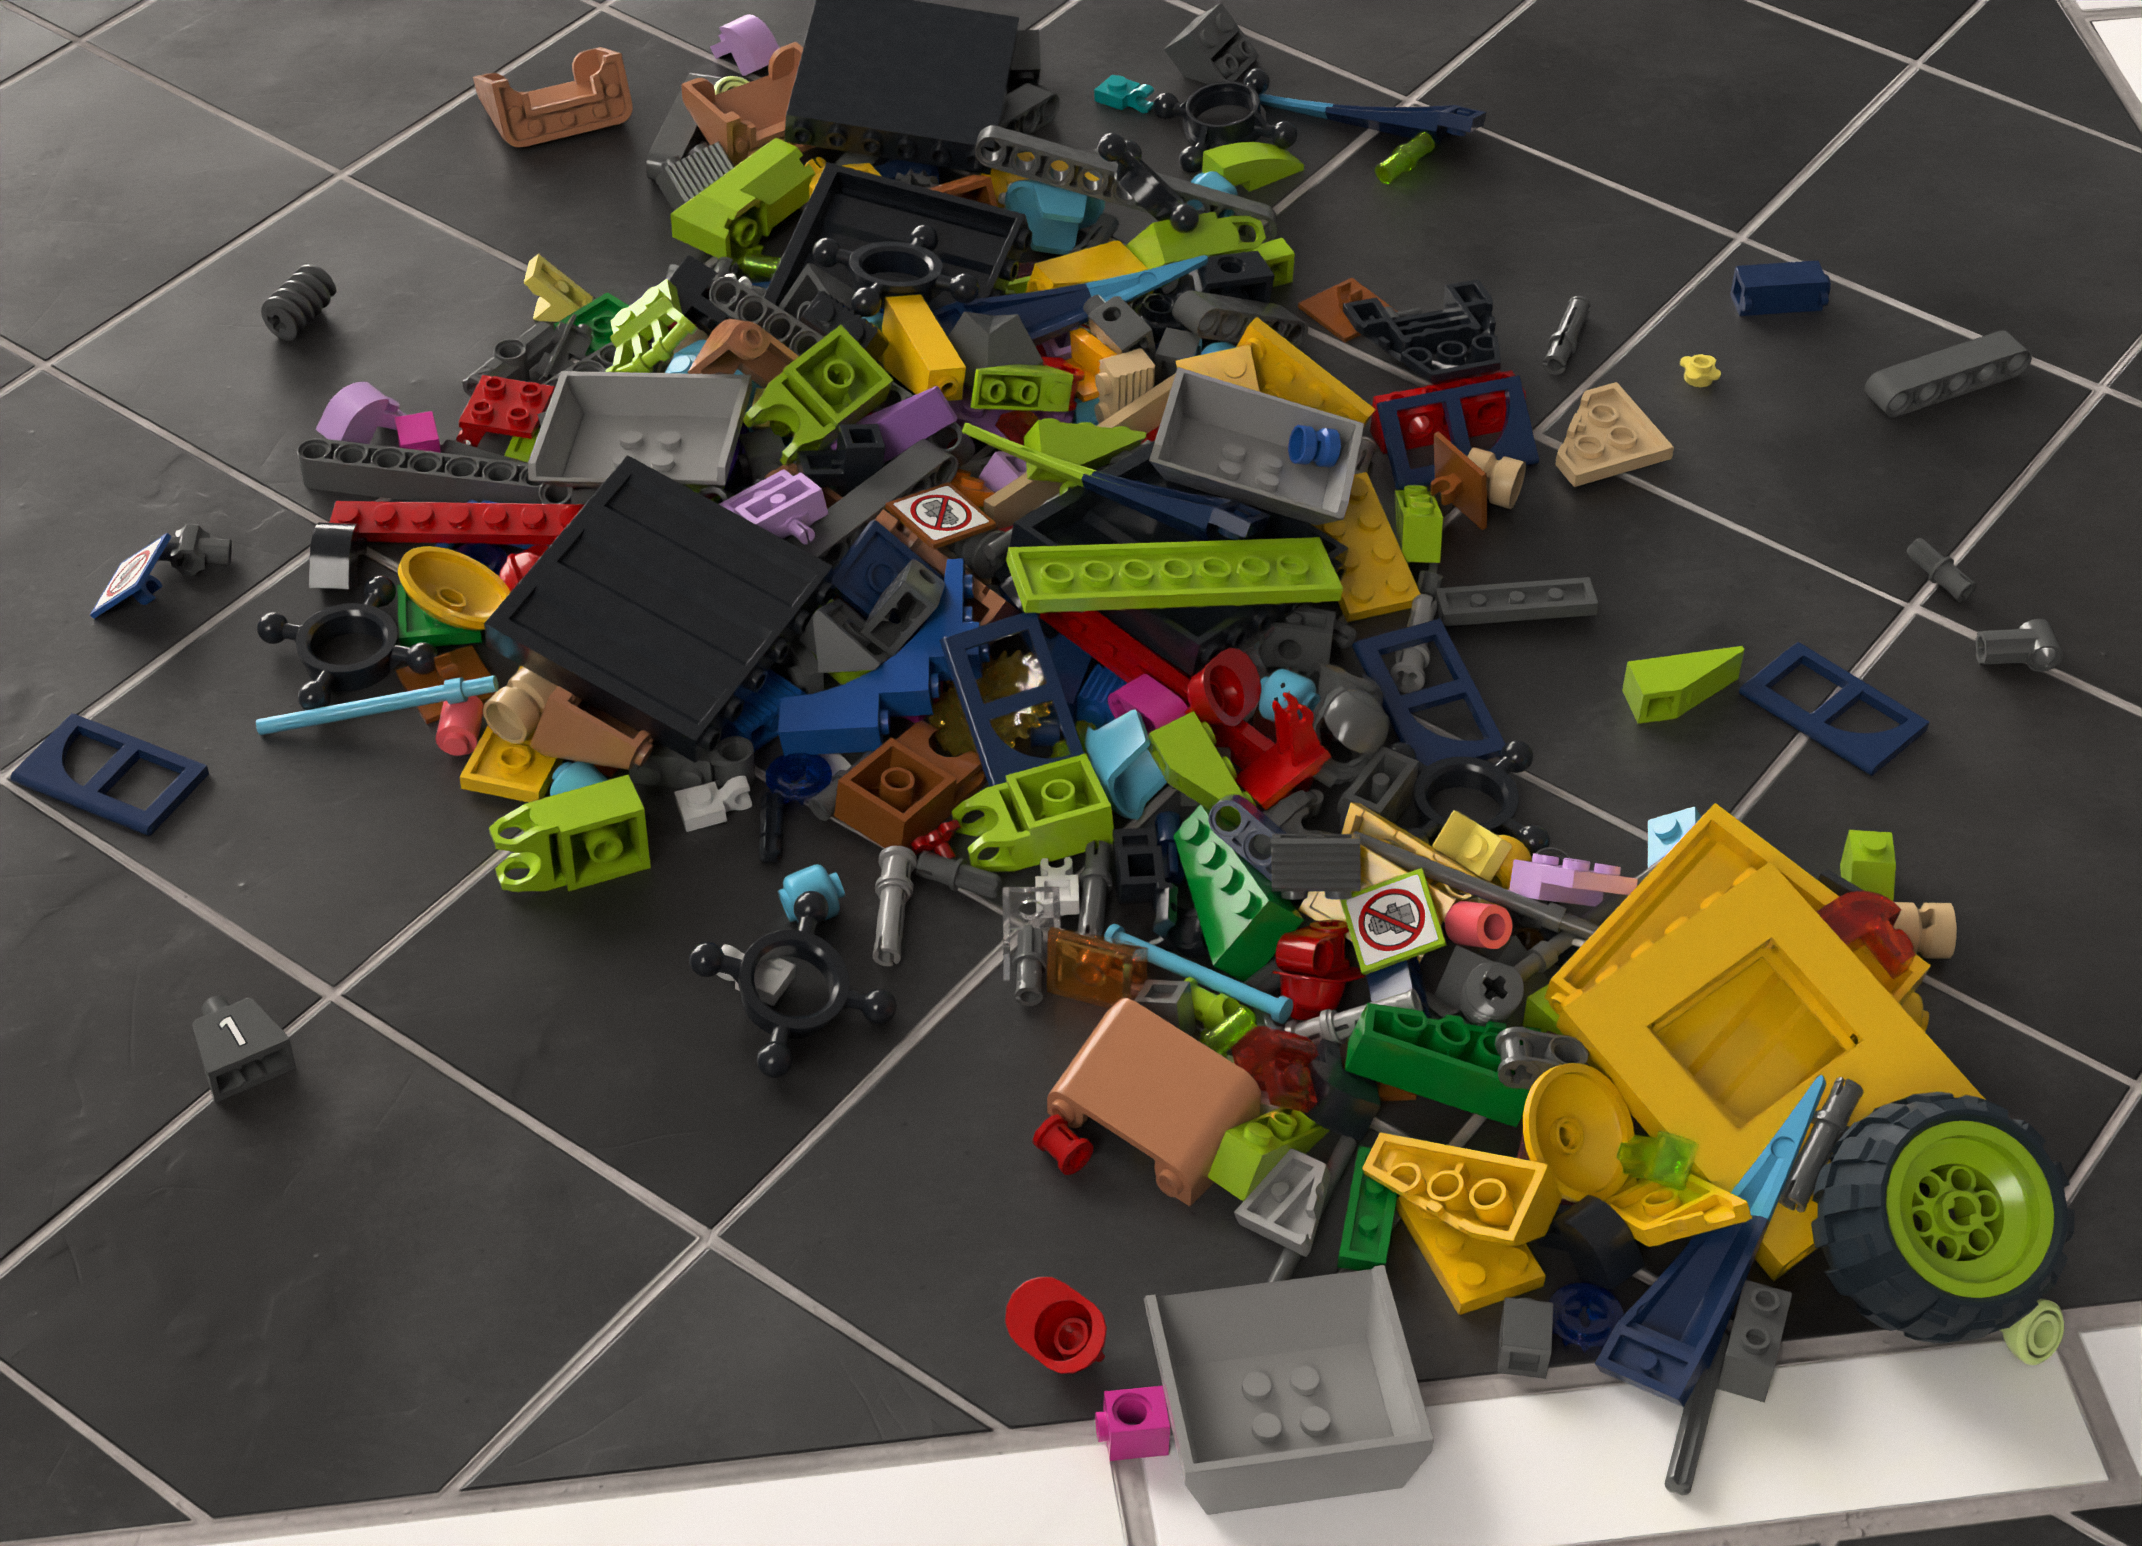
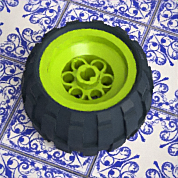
[1811,1092,2075,1344]

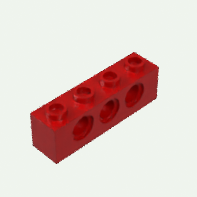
[1370,370,1526,454]

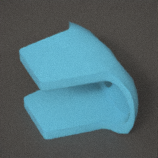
[1005,179,1105,255]
[1085,709,1167,820]

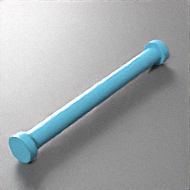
[1103,924,1293,1024]

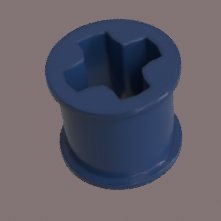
[1031,715,1060,749]

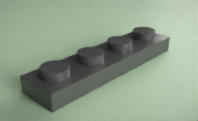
[1434,577,1599,626]

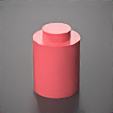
[435,696,484,756]
[1445,901,1512,949]

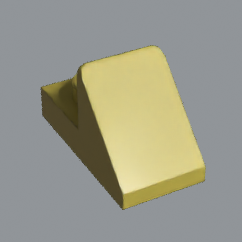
[524,254,593,322]
[1432,810,1512,882]

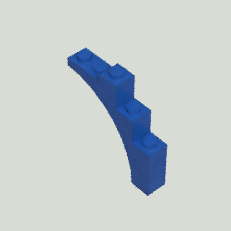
[778,558,990,756]

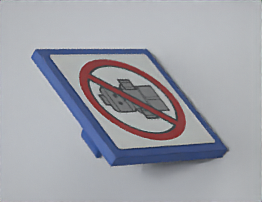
[90,533,172,619]

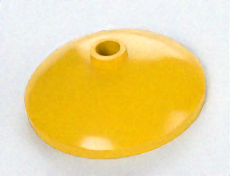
[398,546,511,630]
[1523,1063,1635,1203]

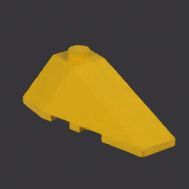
[1362,1132,1562,1247]

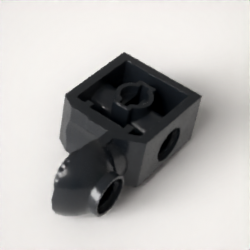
[1129,251,1275,343]

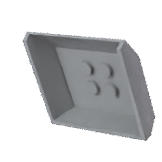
[1149,367,1364,525]
[528,371,752,490]
[1144,1265,1434,1515]

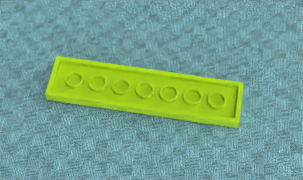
[1006,537,1343,613]

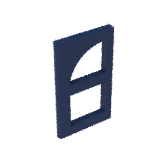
[1377,375,1539,490]
[939,612,1084,787]
[1352,619,1505,766]
[1739,642,1929,776]
[10,713,209,836]

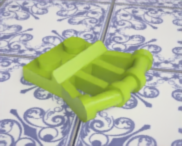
[606,279,698,373]

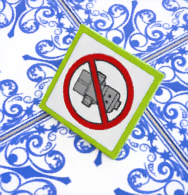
[1340,868,1447,975]

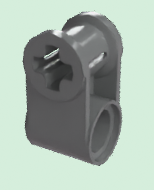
[1495,1027,1589,1090]

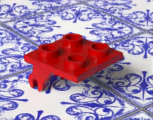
[456,375,555,447]
[1235,692,1332,810]

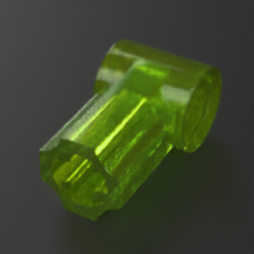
[1617,1131,1699,1190]

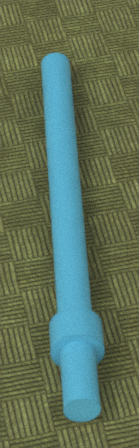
[256,675,498,735]

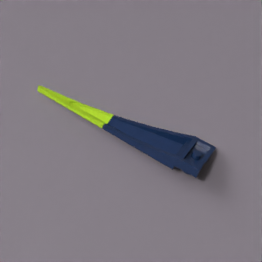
[962,423,1271,541]

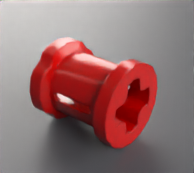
[1033,1114,1094,1175]

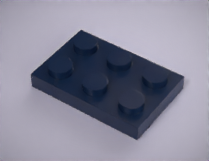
[832,520,944,648]

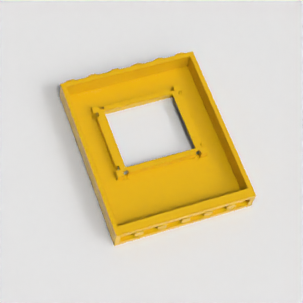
[1556,861,1986,1281]

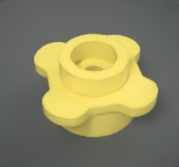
[1680,354,1721,388]

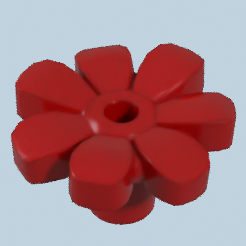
[911,819,961,859]

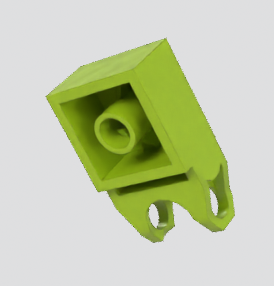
[1125,212,1266,288]
[743,325,893,466]
[951,753,1114,872]
[489,774,651,892]

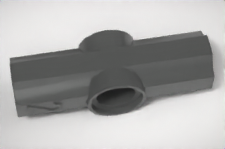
[462,321,556,398]

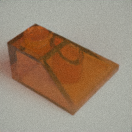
[1047,927,1148,1009]

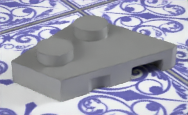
[1234,1148,1331,1257]

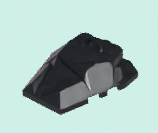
[1343,279,1501,385]

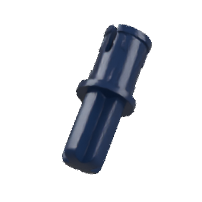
[1155,811,1184,884]

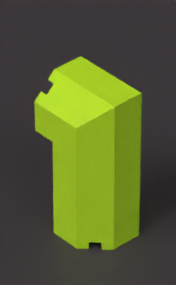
[670,138,815,269]

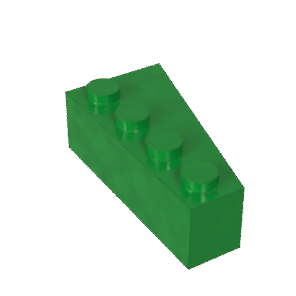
[1173,804,1304,982]
[1345,1003,1541,1127]

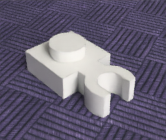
[1035,857,1080,917]

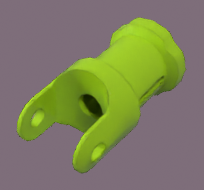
[1184,977,1256,1040]

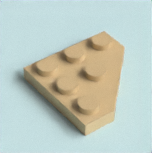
[1555,382,1674,487]

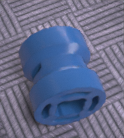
[1288,425,1341,468]

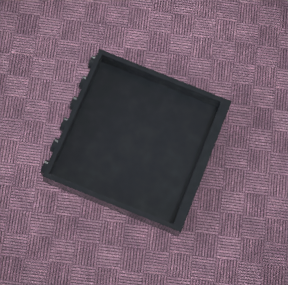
[784,0,1019,175]

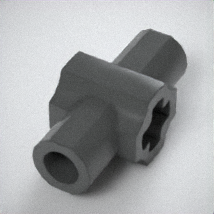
[148,524,232,576]

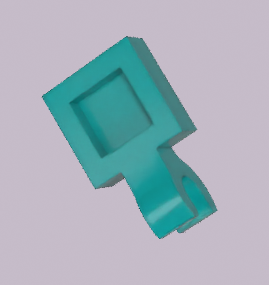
[1094,74,1154,113]

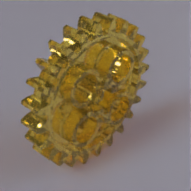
[928,650,1052,756]

